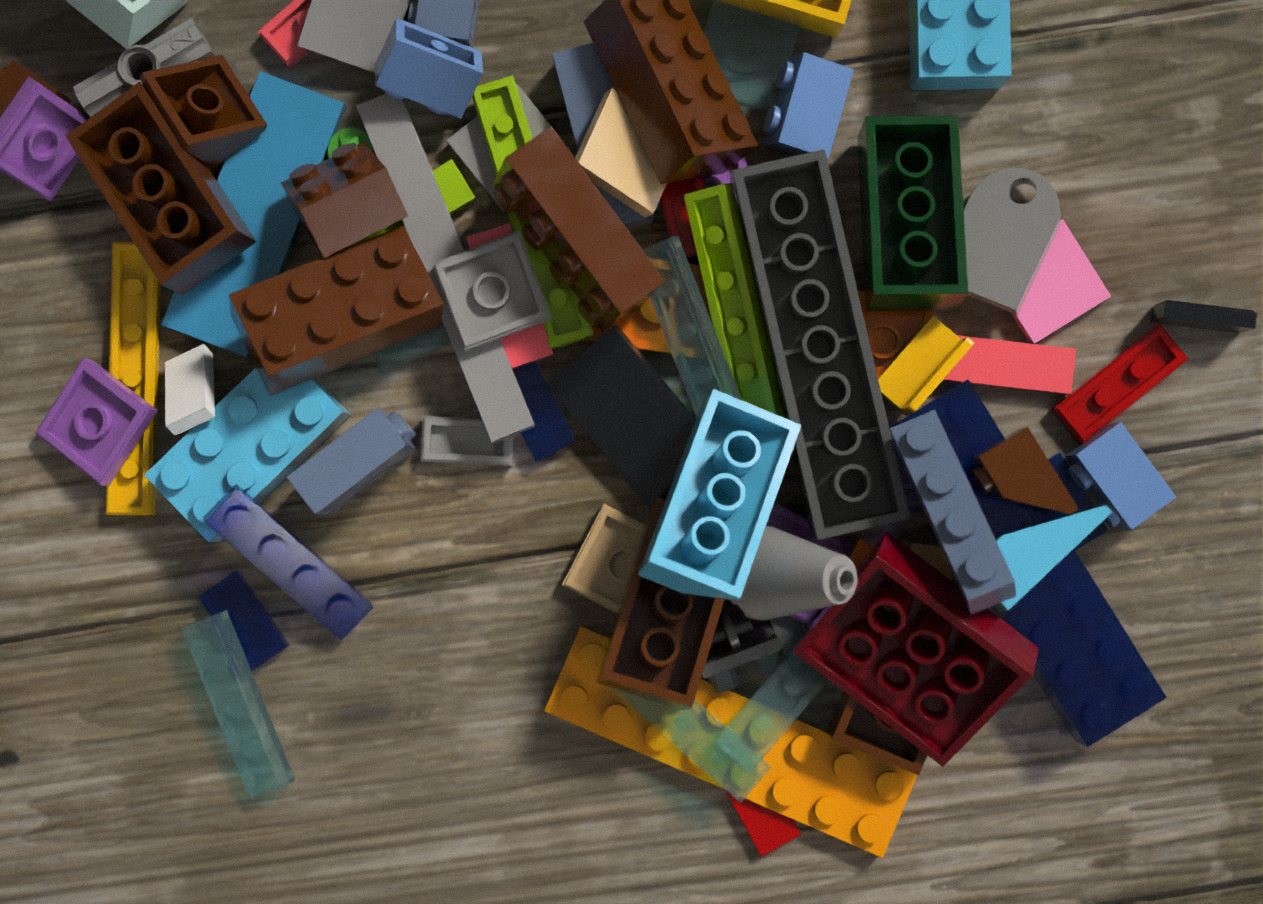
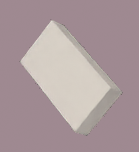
[165,344,215,435]

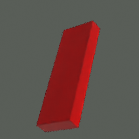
[1051,324,1189,444]

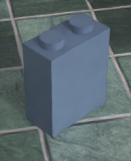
[286,408,417,515]

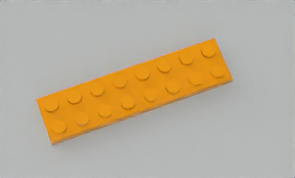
[544,626,917,858]

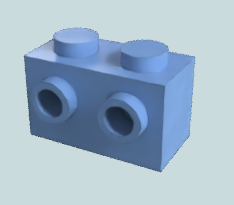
[375,18,483,119]
[763,52,854,159]
[1065,422,1176,530]

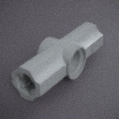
[73,18,214,117]

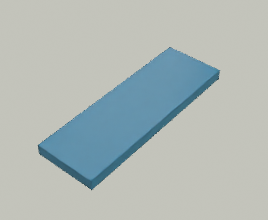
[161,71,347,358]

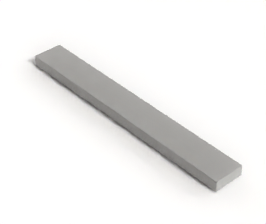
[356,94,536,444]

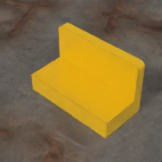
[878,315,974,416]

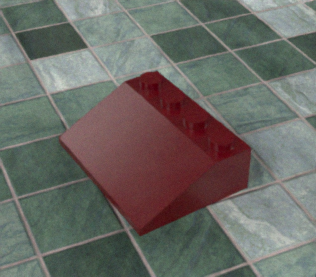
[792,532,1039,767]

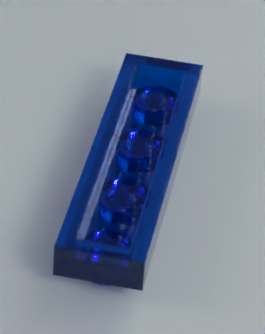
[203,484,373,640]

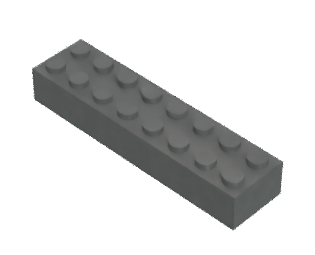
[729,149,910,540]

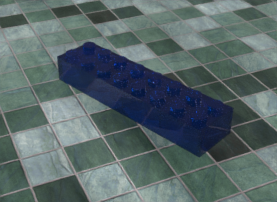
[889,379,1167,747]

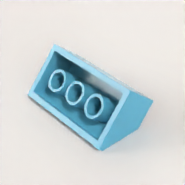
[638,389,801,601]

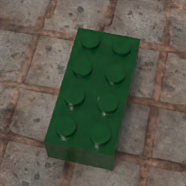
[858,115,968,311]

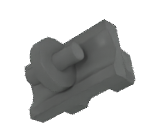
[702,611,782,693]

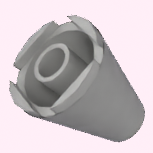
[730,526,857,621]

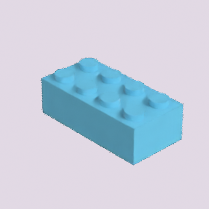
[909,0,1012,90]
[144,368,351,542]

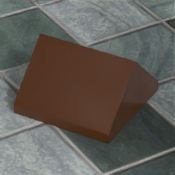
[140,55,267,168]

